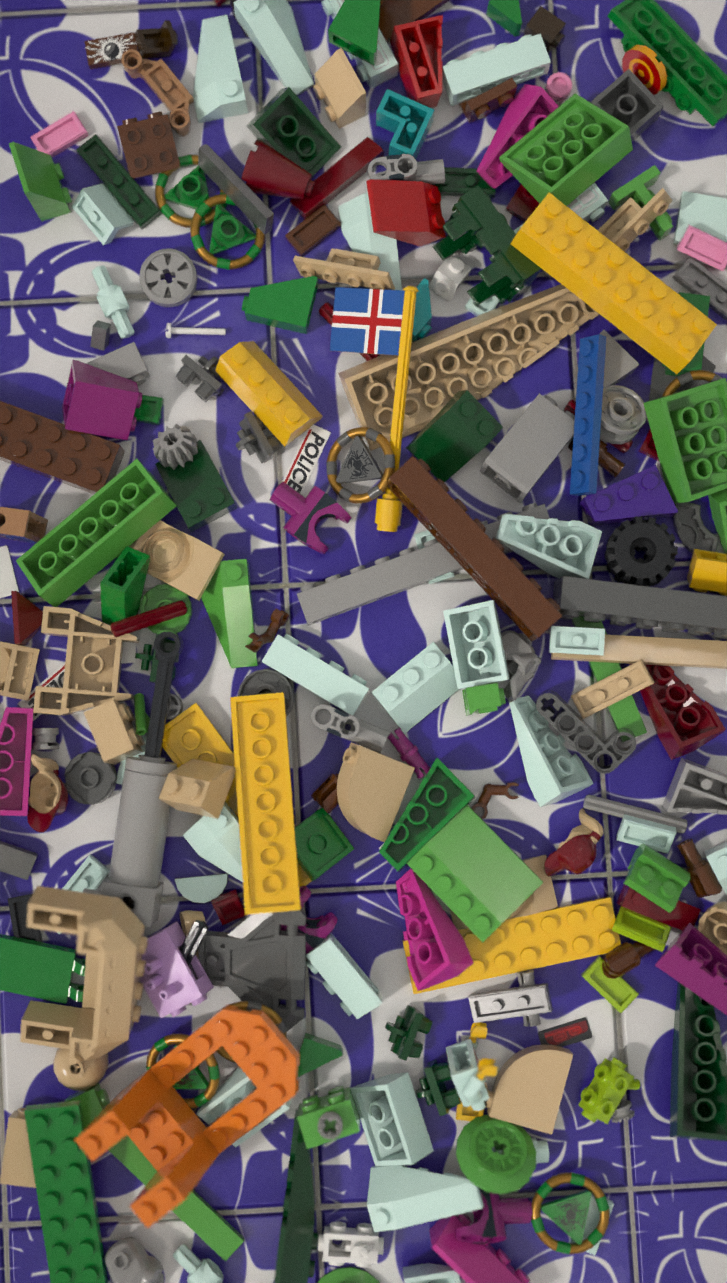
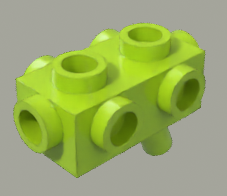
[578,1057,640,1124]

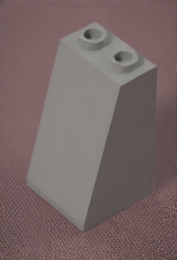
[480,393,575,503]

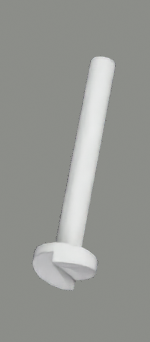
[165,323,226,338]

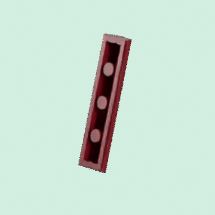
[289,137,384,220]

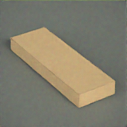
[571,659,655,719]

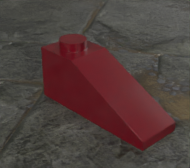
[617,884,701,930]

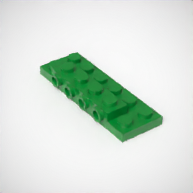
[607,0,727,127]

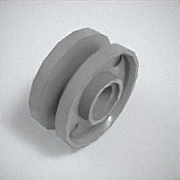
[600,385,647,444]

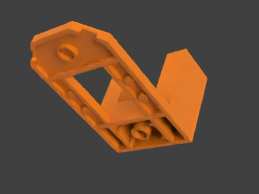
[75,1005,300,1228]

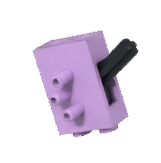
[140,920,214,1018]

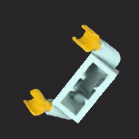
[446,1022,497,1111]

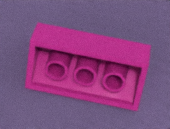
[429,1213,530,1283]

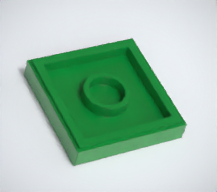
[295,807,354,881]

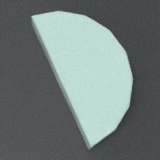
[175,873,228,903]

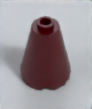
[241,139,315,200]

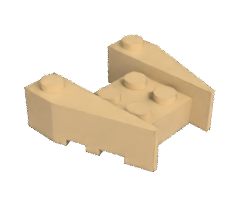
[33,606,139,716]

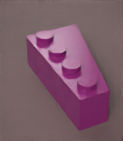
[655,923,727,1015]

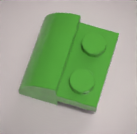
[624,843,690,913]

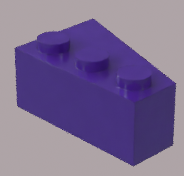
[580,465,678,526]

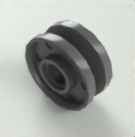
[238,669,295,717]

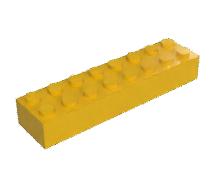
[511,193,717,374]

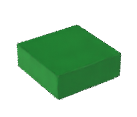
[134,395,164,425]

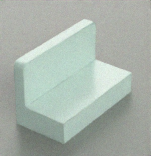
[72,184,134,245]
[548,626,605,656]

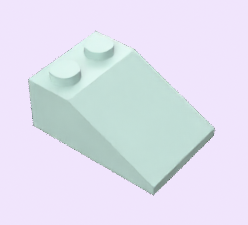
[197,1067,293,1147]

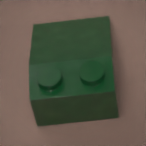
[246,87,341,177]
[406,390,503,483]
[155,440,237,532]

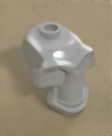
[501,630,541,702]
[105,1237,164,1283]

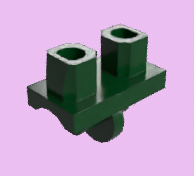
[135,634,176,683]
[385,1005,433,1061]
[415,1060,461,1116]

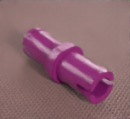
[387,727,431,779]

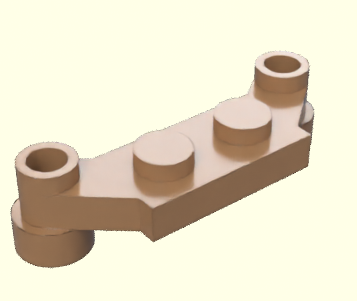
[121,49,194,136]

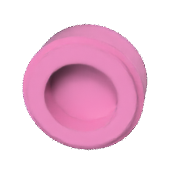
[546,72,572,101]

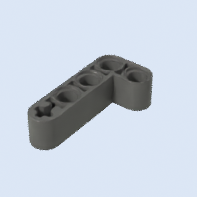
[536,690,636,774]

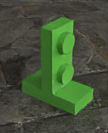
[608,165,673,241]

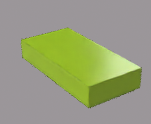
[612,906,671,952]
[581,956,639,1013]

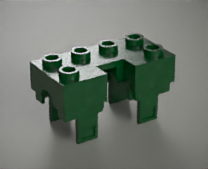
[432,186,542,306]

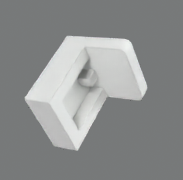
[429,255,472,301]

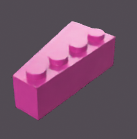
[0,707,33,816]

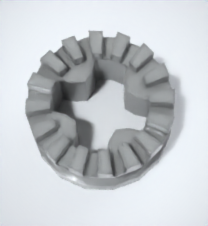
[611,1100,635,1123]
[318,1111,343,1140]

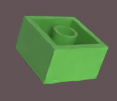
[297,1086,360,1149]

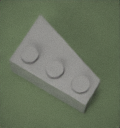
[662,758,727,815]

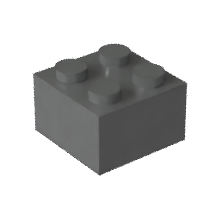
[590,69,664,141]

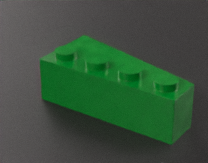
[379,758,475,872]

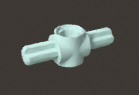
[92,266,134,339]
[173,1244,224,1283]

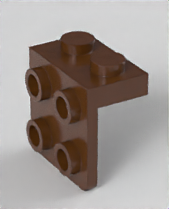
[459,78,517,124]
[117,112,180,178]

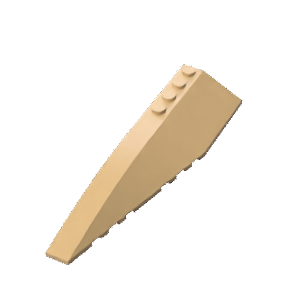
[338,284,599,451]

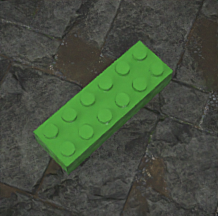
[16,459,177,607]

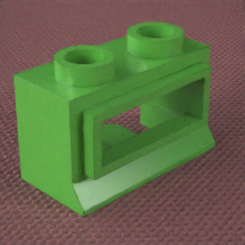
[462,683,506,716]

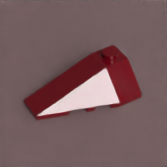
[629,664,726,760]

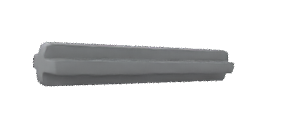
[583,795,687,833]

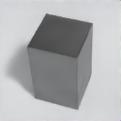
[90,320,111,351]

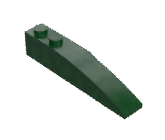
[670,982,727,1141]
[274,1110,319,1283]

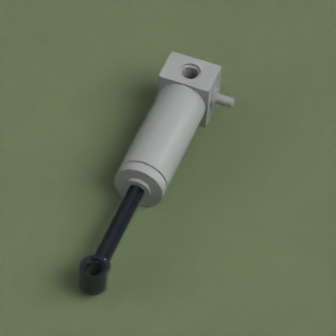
[83,631,184,928]

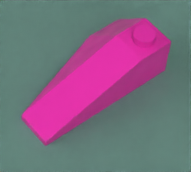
[476,84,559,189]
[396,868,473,991]

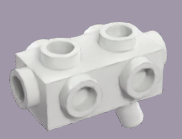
[318,1222,384,1267]

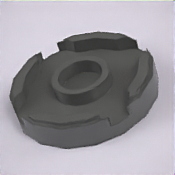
[64,752,117,805]

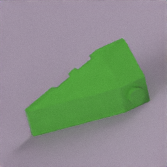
[201,559,258,668]

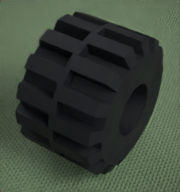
[605,516,678,587]

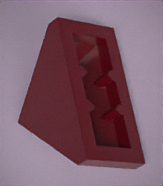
[11,591,43,646]

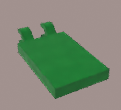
[0,934,86,1004]

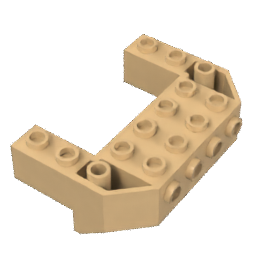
[20,886,148,1065]

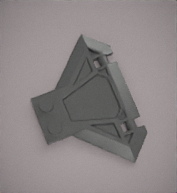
[199,910,306,1031]

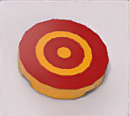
[622,45,667,95]

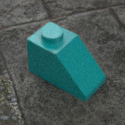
[412,278,432,342]

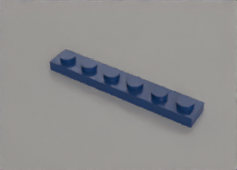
[570,334,607,496]

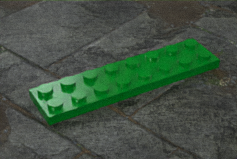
[24,1100,108,1283]

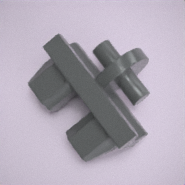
[176,355,224,402]
[235,411,282,464]

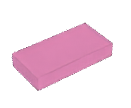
[30,111,89,157]
[677,225,727,271]

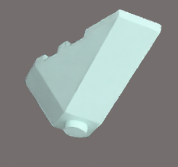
[233,0,314,96]
[193,15,248,123]
[496,514,602,579]
[509,696,593,807]
[367,1165,484,1232]

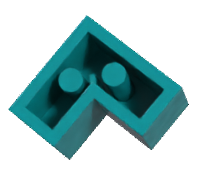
[376,89,434,159]

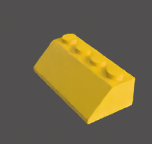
[215,341,323,447]

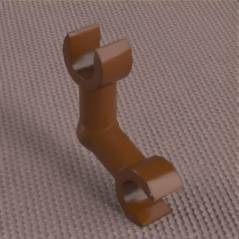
[245,608,289,653]
[471,782,519,820]

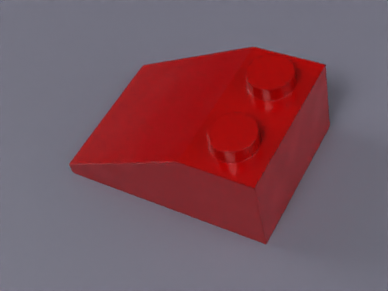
[366,179,445,247]

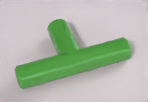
[134,693,150,735]

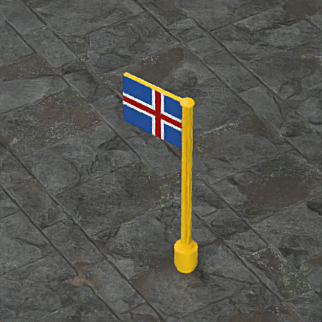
[330,286,419,532]

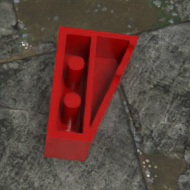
[390,15,443,108]

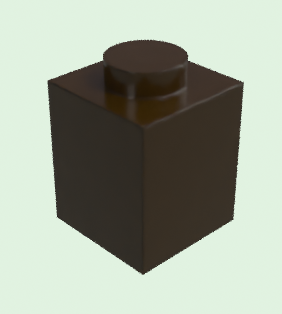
[524,6,566,54]

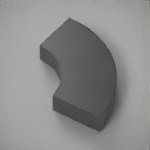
[672,502,720,554]

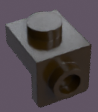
[134,20,178,59]

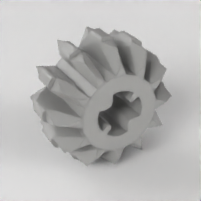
[153,424,198,470]

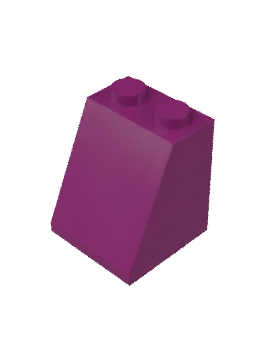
[62,359,142,440]

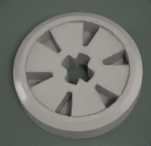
[139,249,197,307]

